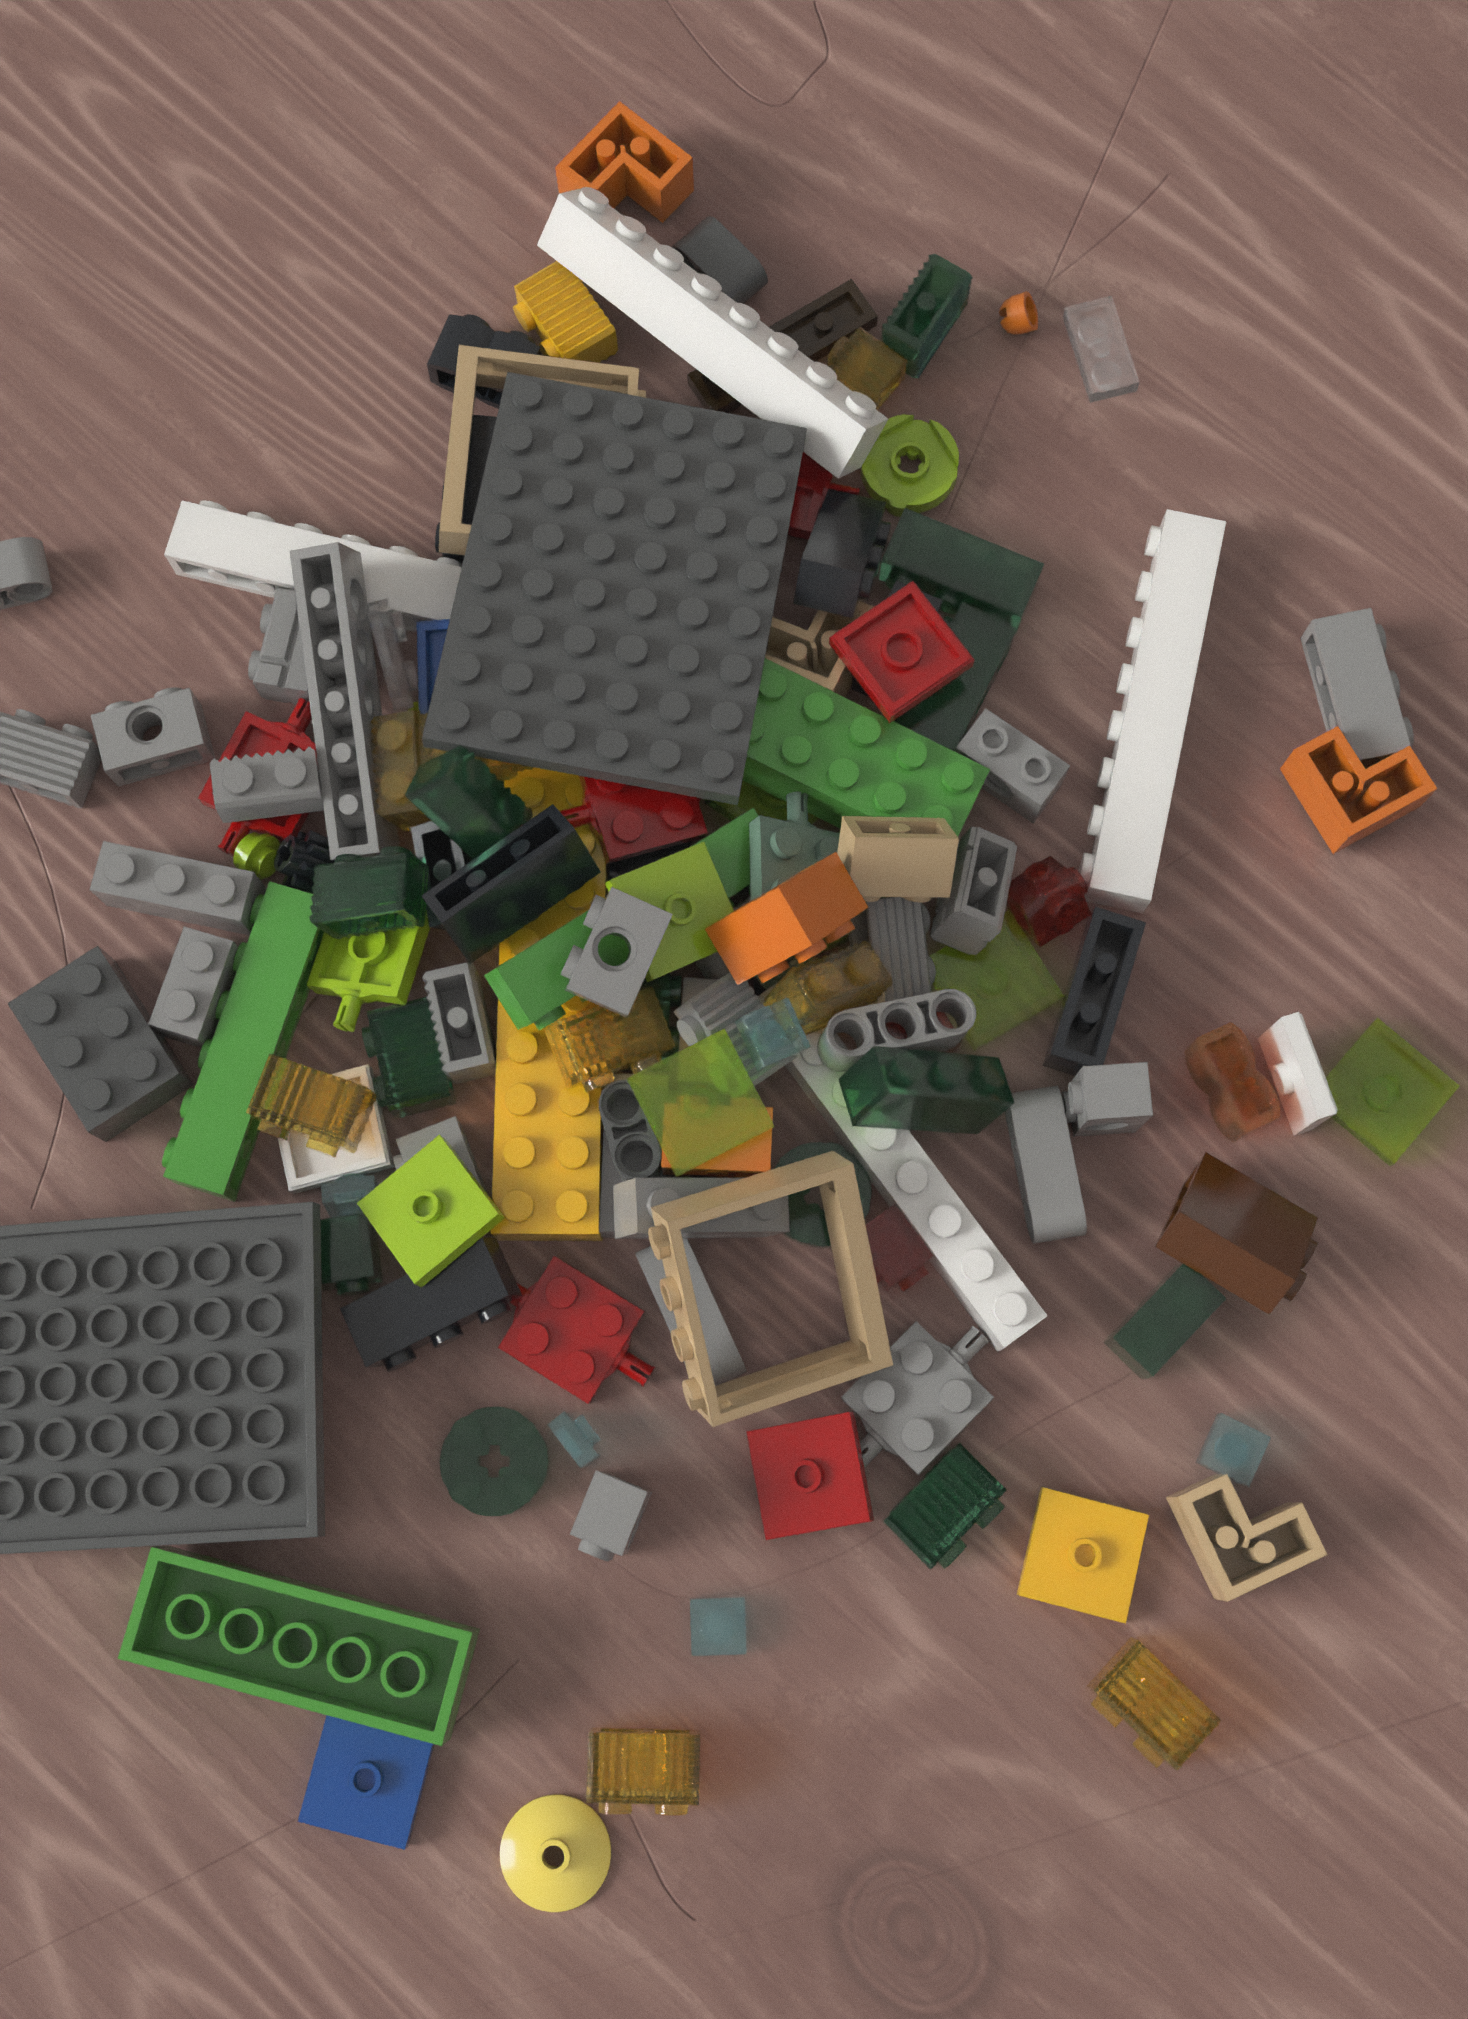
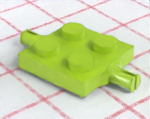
[307,863,430,1032]

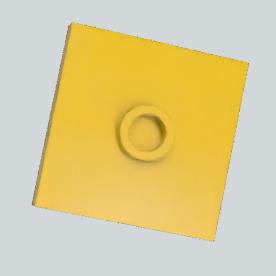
[1017,1487,1149,1624]

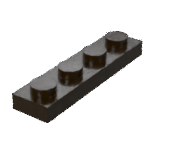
[687,279,878,413]

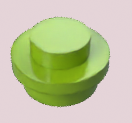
[233,832,280,881]

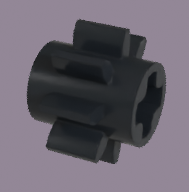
[274,830,339,894]

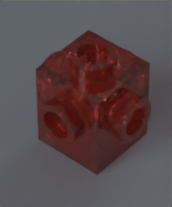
[1006,856,1091,947]

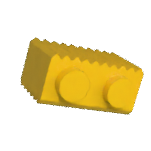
[513,261,618,363]

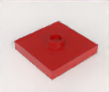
[829,581,975,723]
[746,1411,874,1540]

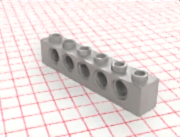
[290,542,401,862]

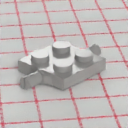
[841,1321,994,1476]

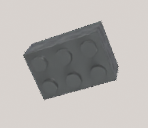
[7,946,194,1142]

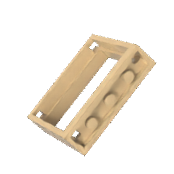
[439,345,646,555]
[648,1151,893,1427]

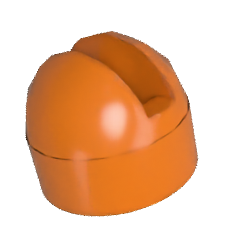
[999,291,1038,335]

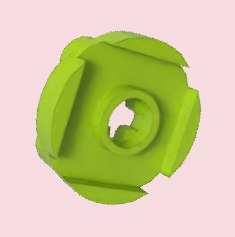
[860,414,959,517]

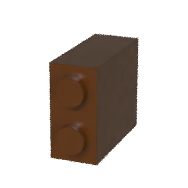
[1155,1152,1318,1315]

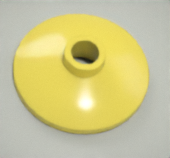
[500,1794,611,1912]

